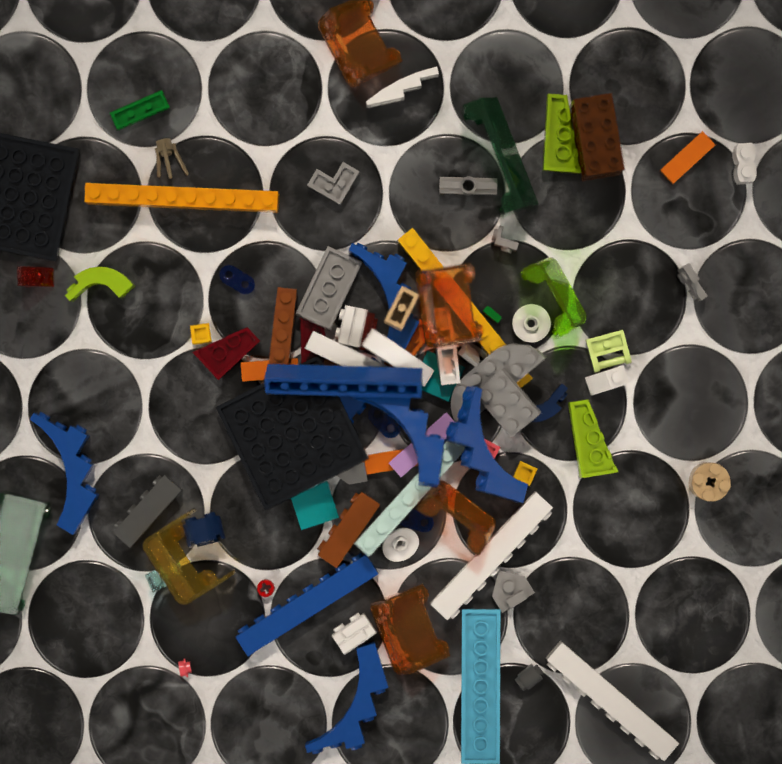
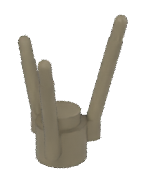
[155,138,189,179]

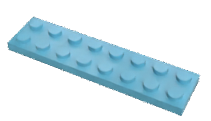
[461,609,500,764]

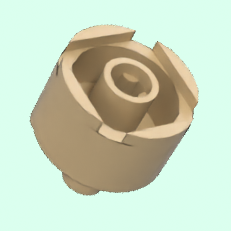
[689,462,731,501]

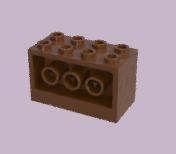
[569,93,625,181]

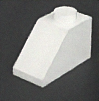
[585,365,629,396]

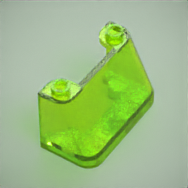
[519,257,587,339]

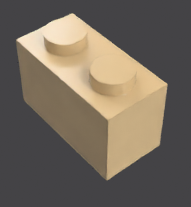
[384,286,419,331]

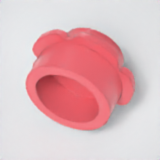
[178,659,192,677]

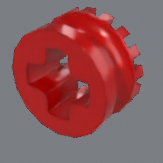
[257,579,275,597]

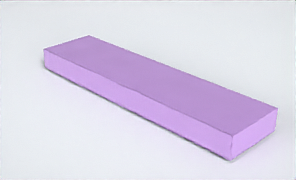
[389,412,455,477]

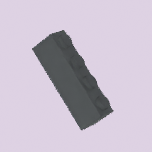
[113,475,183,548]

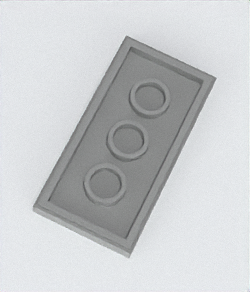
[295,246,362,331]

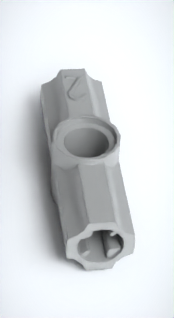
[439,176,497,196]

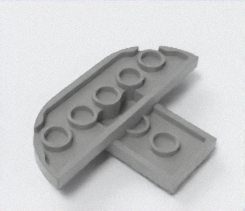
[451,343,546,438]

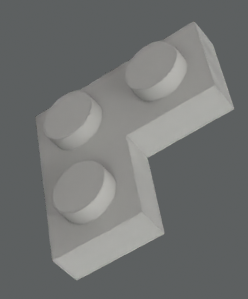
[307,162,360,205]
[677,263,708,302]

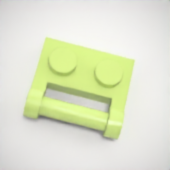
[586,330,632,373]

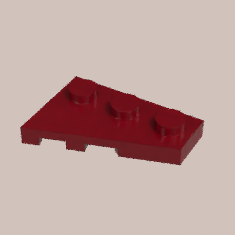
[192,327,260,380]

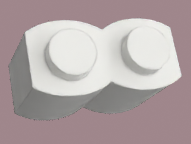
[732,143,756,185]

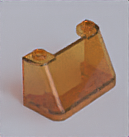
[318,0,403,88]
[416,263,483,348]
[416,480,496,556]
[371,584,450,675]

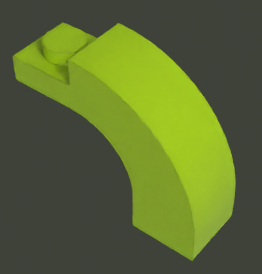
[65,267,135,302]

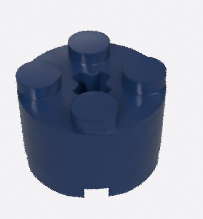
[183,512,226,548]

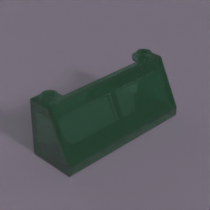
[461,97,539,218]
[0,490,51,615]

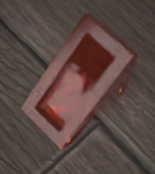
[17,266,54,288]
[360,312,386,351]

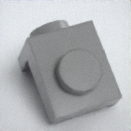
[492,226,519,254]

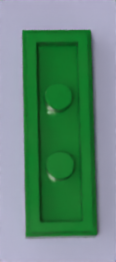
[110,90,170,131]

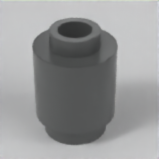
[515,663,544,691]

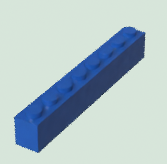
[264,364,423,398]
[236,553,378,656]

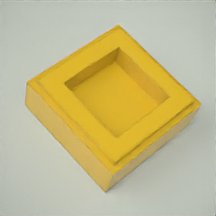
[190,323,212,345]
[513,461,537,486]

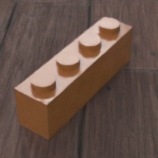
[269,287,298,364]
[317,491,380,568]

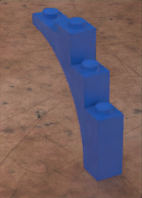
[349,243,420,350]
[445,387,528,503]
[352,396,444,488]
[30,411,99,535]
[305,641,388,754]

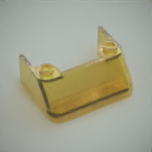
[143,508,236,605]

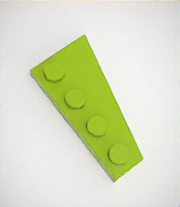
[542,94,581,174]
[568,399,618,478]

